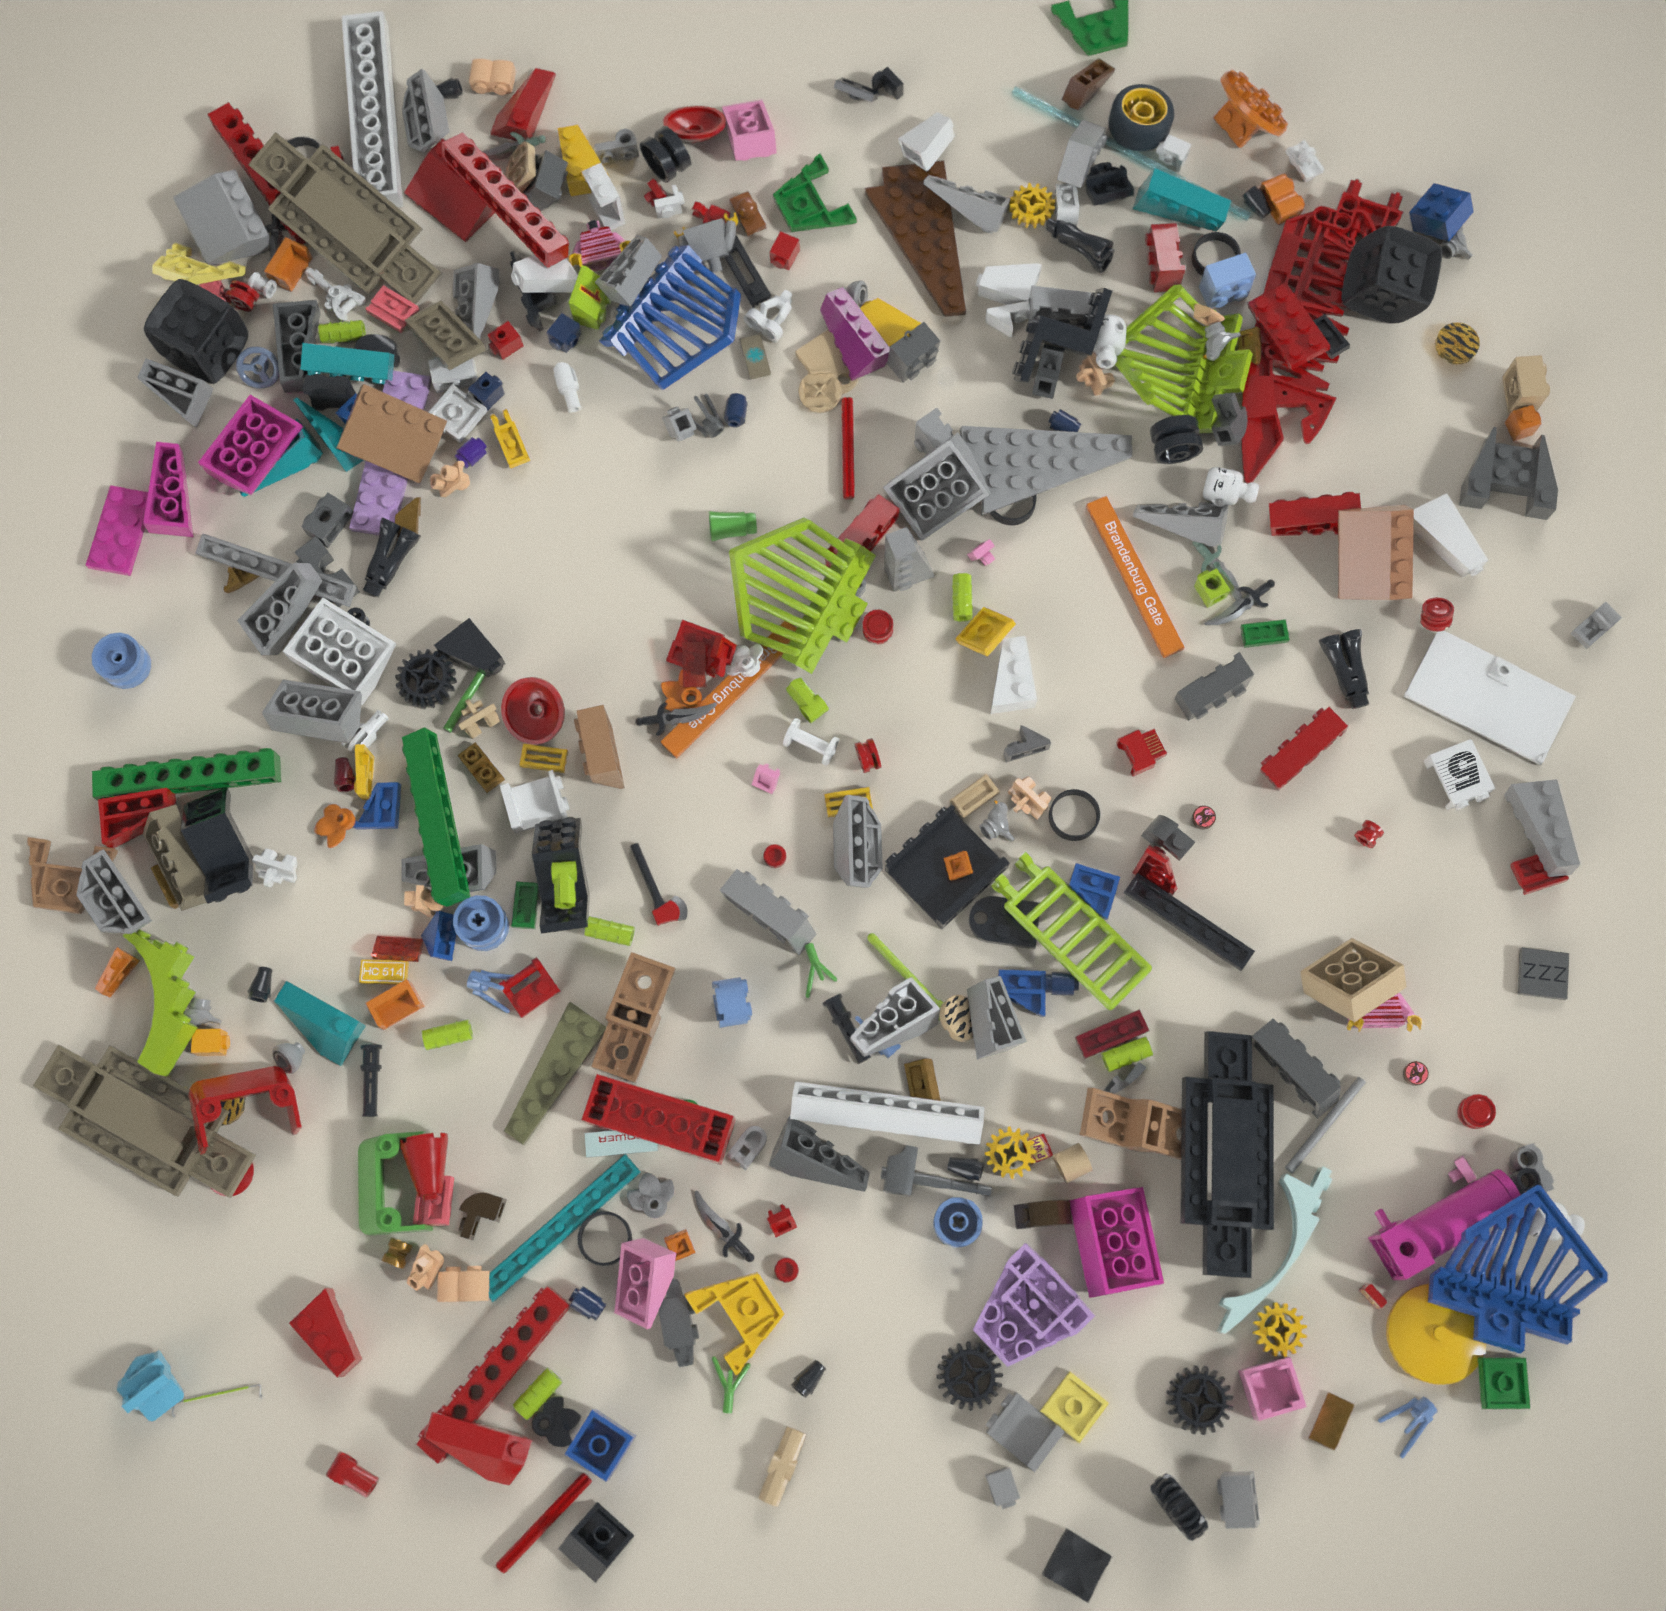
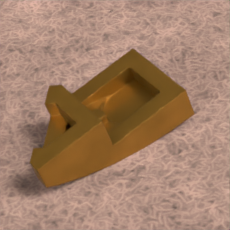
[1238,327,1261,365]
[395,497,421,537]
[223,567,260,594]

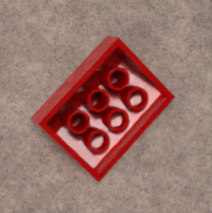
[404,138,495,243]

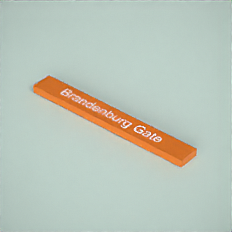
[1086,496,1185,659]
[660,621,797,759]

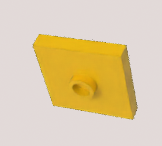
[955,607,1016,657]

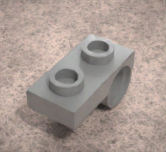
[594,129,639,163]
[1571,602,1622,649]
[1509,1143,1554,1192]

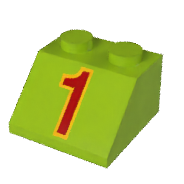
[569,265,612,330]

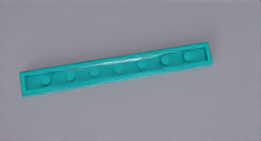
[489,1154,641,1302]

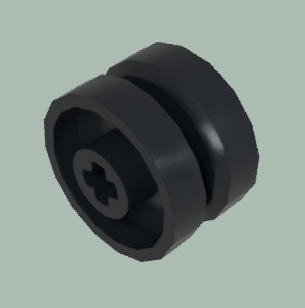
[639,126,691,183]
[1150,415,1203,464]

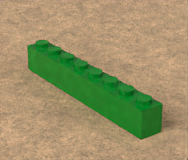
[402,727,471,907]

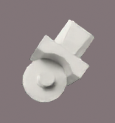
[1286,140,1324,183]
[252,848,298,887]

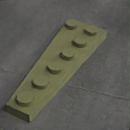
[504,1002,606,1145]

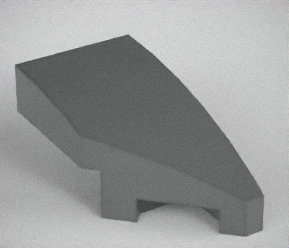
[1104,1062,1147,1094]

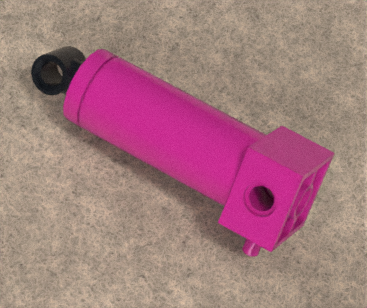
[1368,1168,1541,1281]

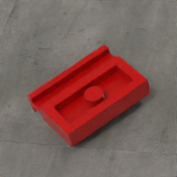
[1510,854,1569,895]

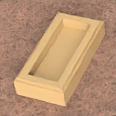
[950,774,1000,819]

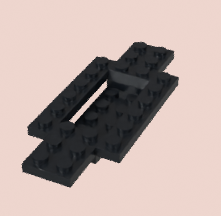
[1180,1031,1274,1278]

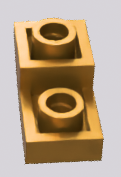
[457,742,505,793]

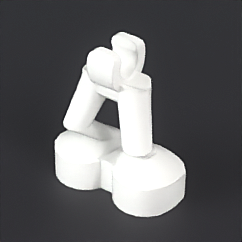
[744,290,792,343]

